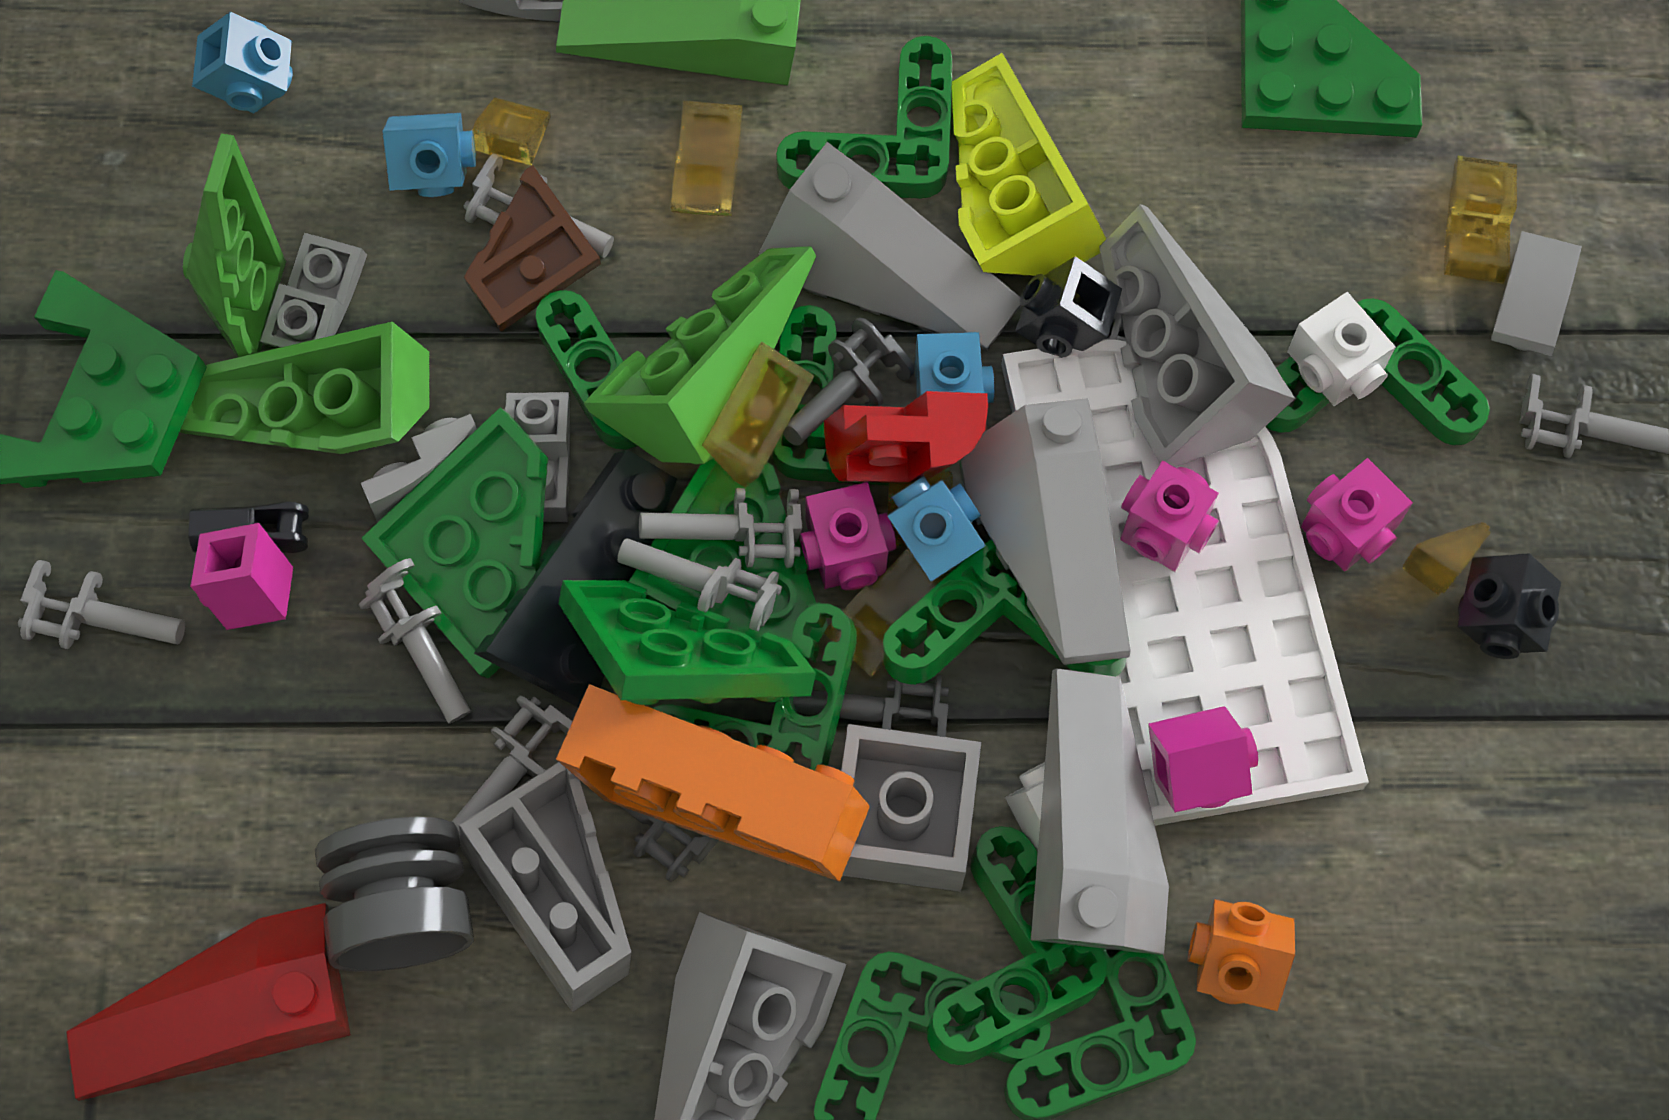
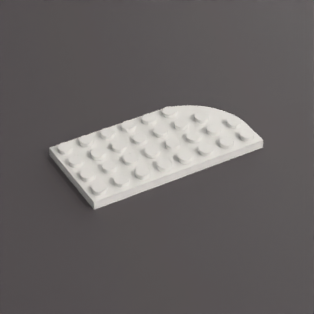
[1001,340,1369,826]

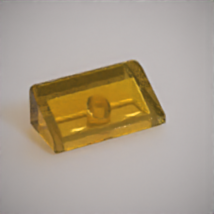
[702,342,814,488]

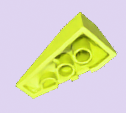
[952,53,1107,276]

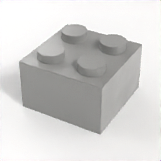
[841,724,981,892]

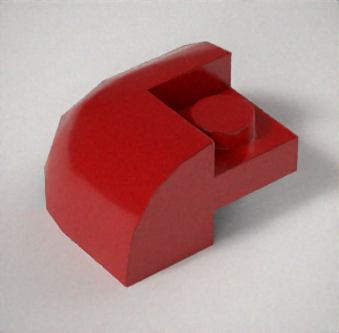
[824,391,988,483]

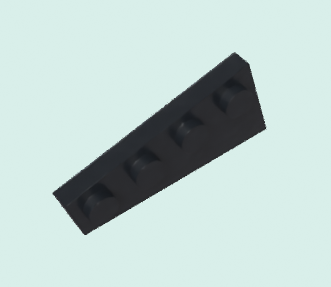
[474,450,677,707]

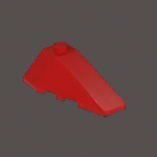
[66,903,351,1101]

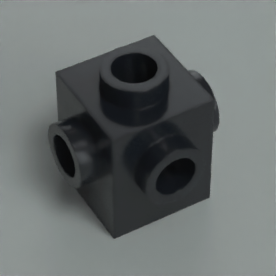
[1016,256,1122,358]
[1457,553,1561,659]

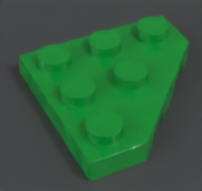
[1241,0,1422,138]
[362,407,548,679]
[629,440,828,662]
[558,580,816,705]

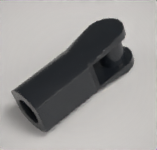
[188,502,309,553]

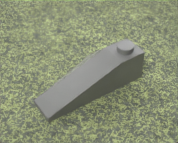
[758,142,1022,350]
[1099,204,1295,467]
[959,398,1131,665]
[1031,669,1169,955]
[654,912,847,1120]

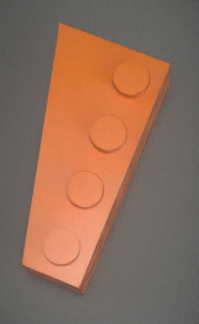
[556,684,870,882]

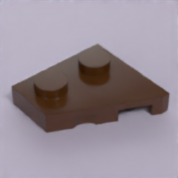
[464,165,601,332]

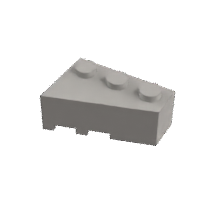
[459,762,631,1012]

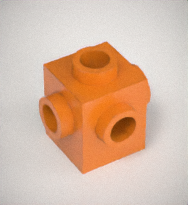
[1187,899,1295,1011]

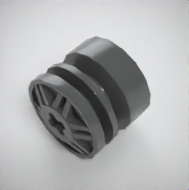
[315,817,475,972]

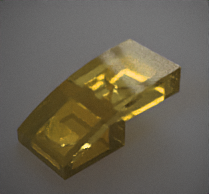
[671,101,743,217]
[1444,155,1517,284]
[824,548,949,676]

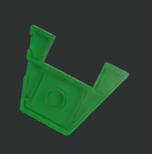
[0,270,207,488]

